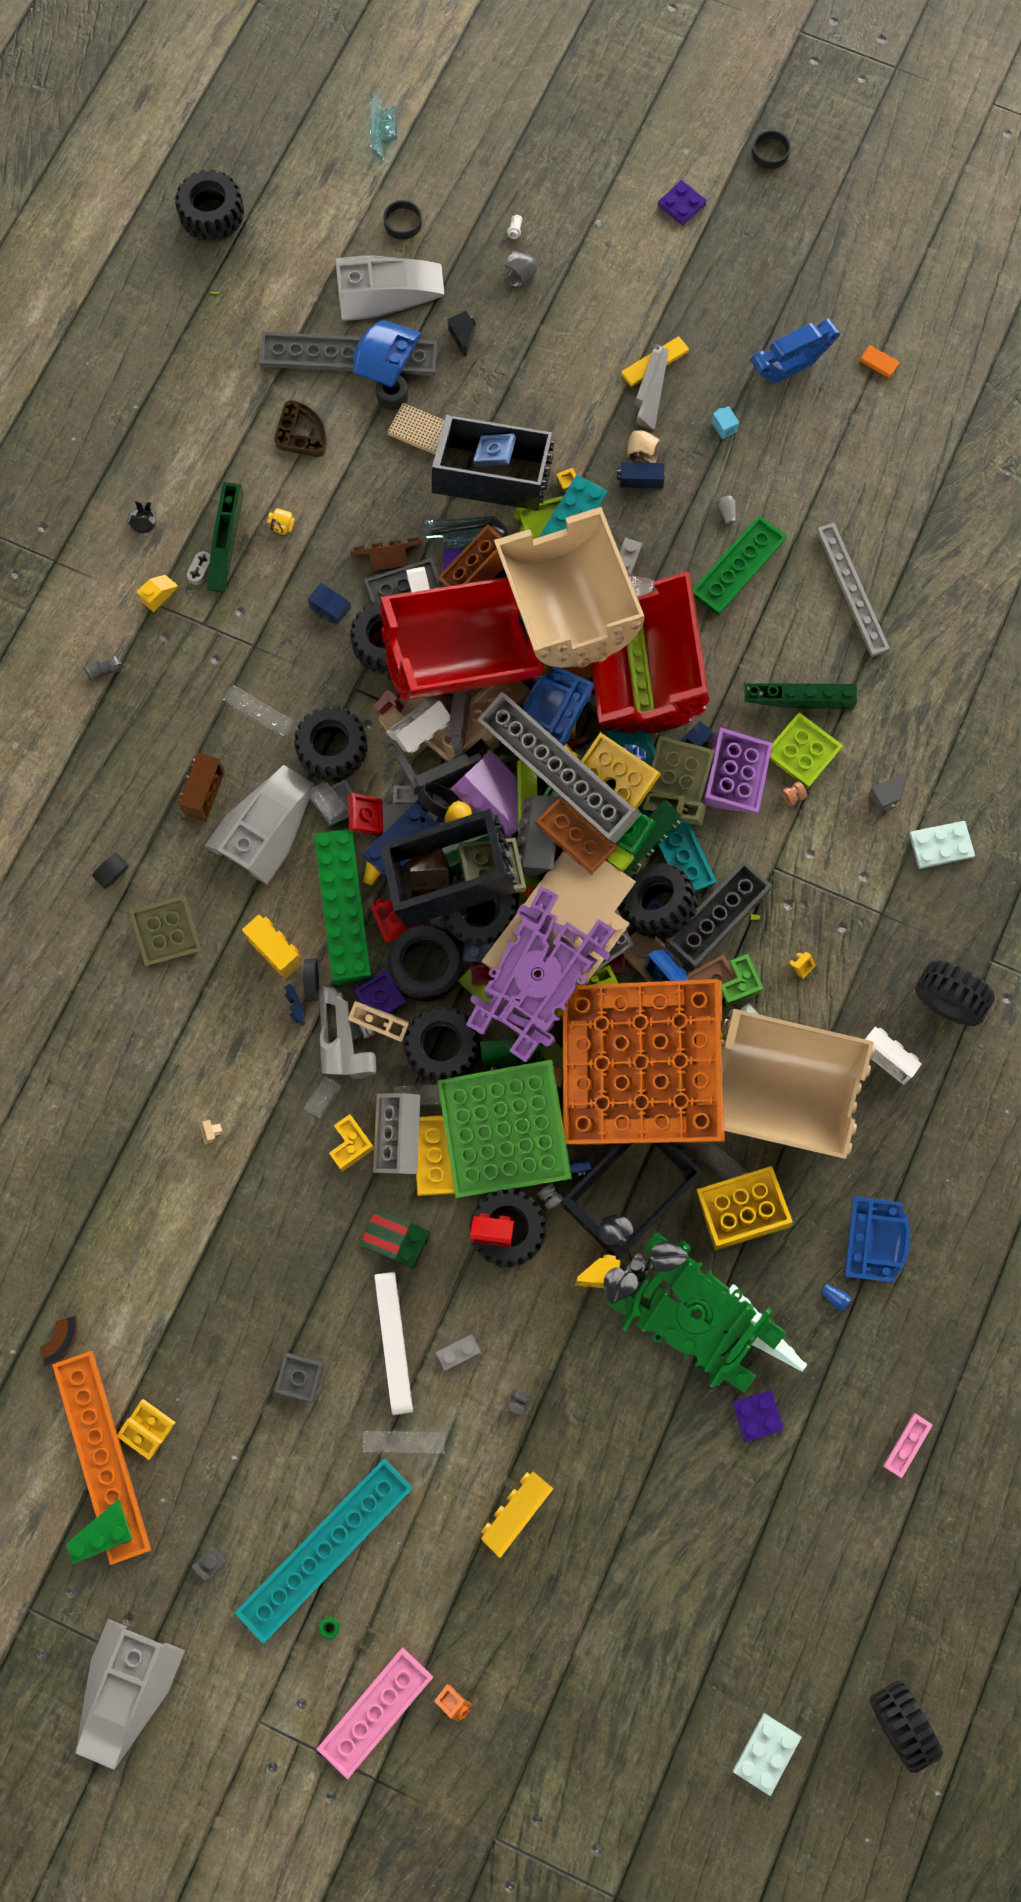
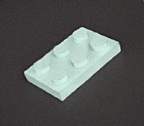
[909,821,975,869]
[733,1712,801,1796]

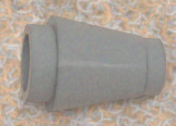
[718,496,736,525]

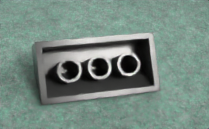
[516,795,559,878]

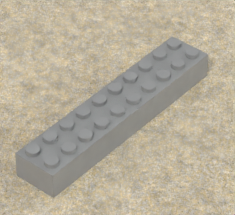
[477,691,641,844]

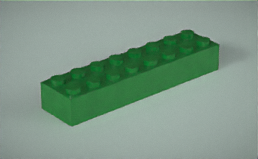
[314,829,372,986]

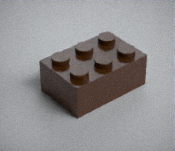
[178,753,225,822]

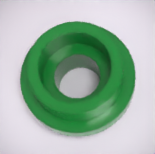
[319,1617,340,1639]

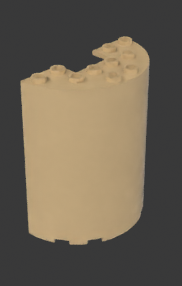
[494,507,644,668]
[721,1009,875,1159]

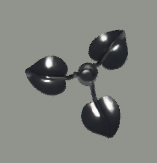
[599,1215,688,1304]

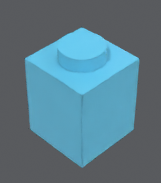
[712,406,739,439]

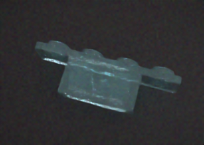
[369,92,398,160]
[424,516,496,548]

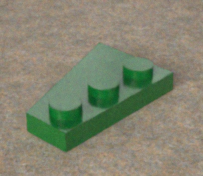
[66,1499,133,1564]

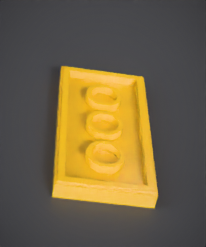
[416,1115,455,1197]

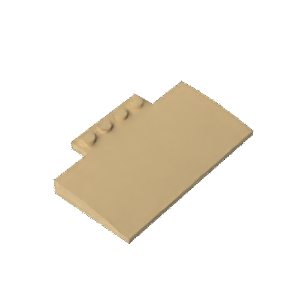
[482,851,636,985]

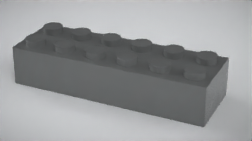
[665,861,773,971]

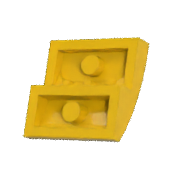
[117,1399,176,1460]

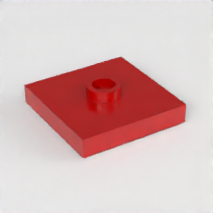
[348,793,383,836]

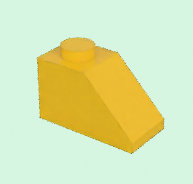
[137,575,179,612]

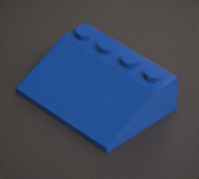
[644,949,689,982]

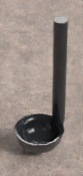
[431,518,508,538]

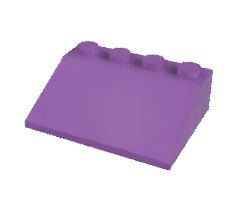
[701,727,773,814]
[450,751,518,839]

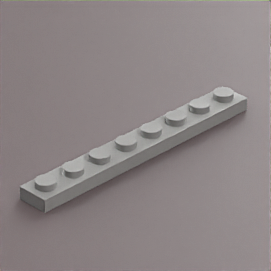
[817,523,890,657]

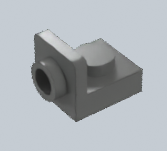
[191,1546,226,1581]

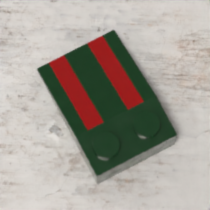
[359,1209,430,1270]

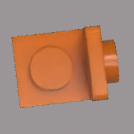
[434,1684,472,1722]

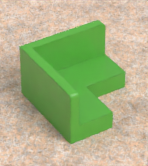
[722,954,764,1007]

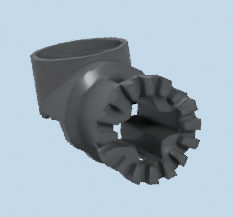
[83,656,123,682]

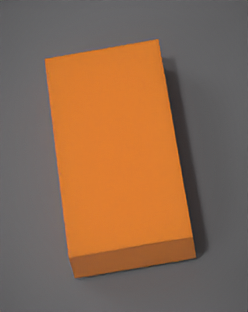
[860,345,900,378]

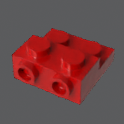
[370,895,419,943]

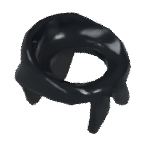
[128,501,156,533]

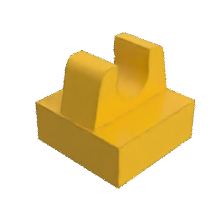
[790,952,816,979]

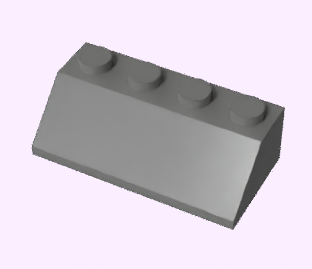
[373,1093,420,1174]

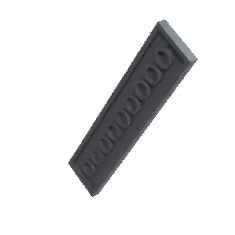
[259,332,438,376]

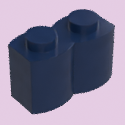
[308,583,351,624]

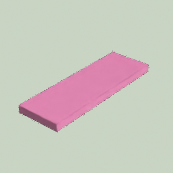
[316,1647,434,1780]

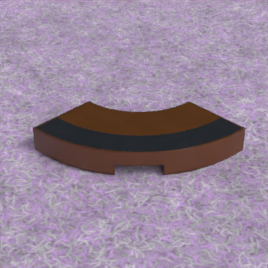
[40,1316,78,1367]

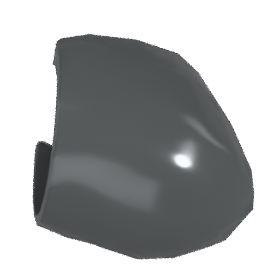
[503,251,538,287]

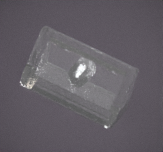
[308,782,348,823]
[303,1076,341,1119]

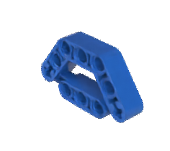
[750,318,840,383]

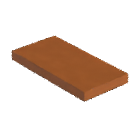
[534,796,618,875]

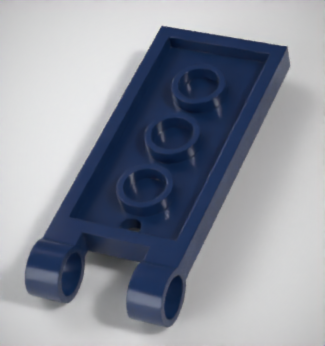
[362,792,445,879]

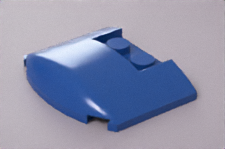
[353,320,421,387]
[523,667,594,746]
[845,1196,910,1283]

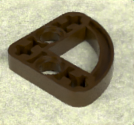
[274,400,327,457]

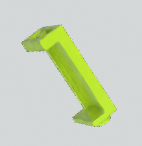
[513,496,563,539]

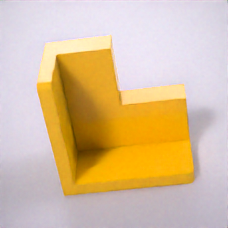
[329,1114,374,1172]

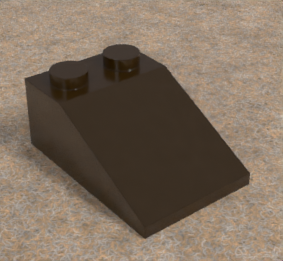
[410,849,450,896]

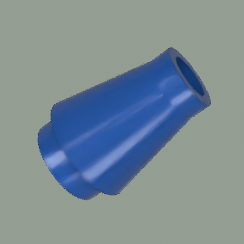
[821,1283,852,1312]

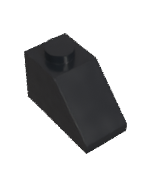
[447,311,476,356]

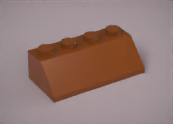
[438,524,504,587]

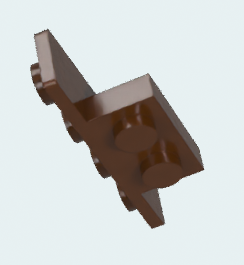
[351,537,423,571]

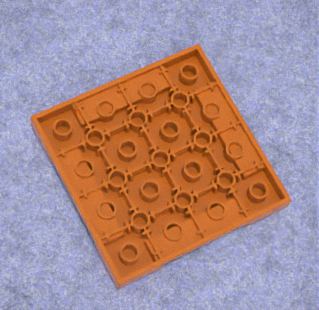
[563,979,725,1145]

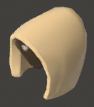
[627,431,661,463]

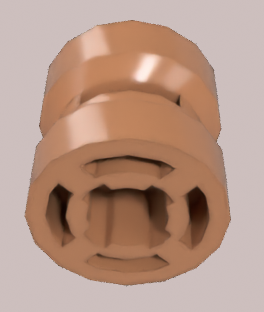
[781,782,808,807]

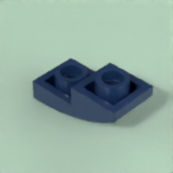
[284,983,306,1026]
[570,1157,592,1177]

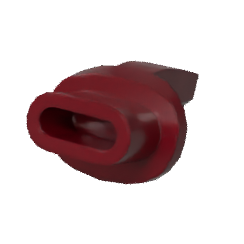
[567,736,587,751]

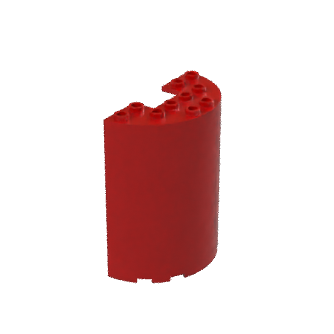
[591,571,710,734]
[380,577,545,701]

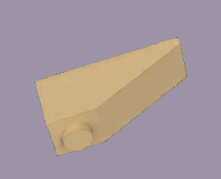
[347,1001,409,1042]

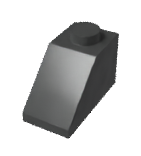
[869,772,907,813]

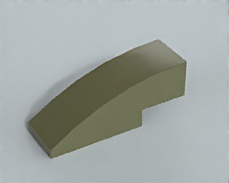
[643,792,707,826]

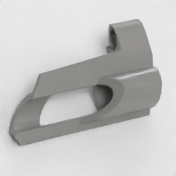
[319,986,377,1079]

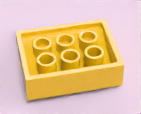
[696,1166,793,1251]
[481,1471,553,1558]

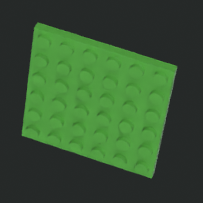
[438,1060,572,1198]

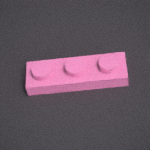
[883,1413,933,1478]

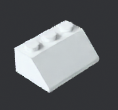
[386,698,450,753]
[865,1027,921,1085]

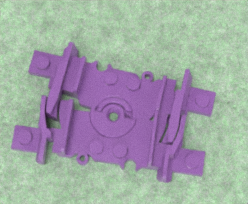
[466,886,616,1062]

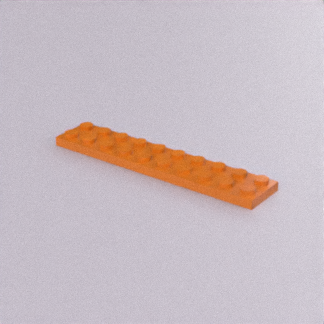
[52,1351,151,1565]

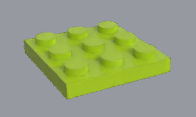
[770,713,843,788]

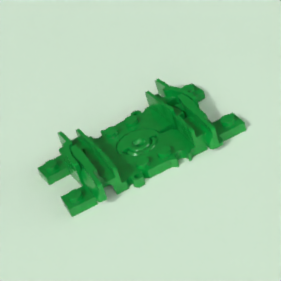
[607,1231,787,1393]

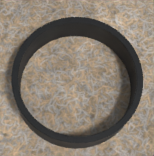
[752,130,791,169]
[383,200,422,239]
[418,782,459,818]
[303,958,319,1001]

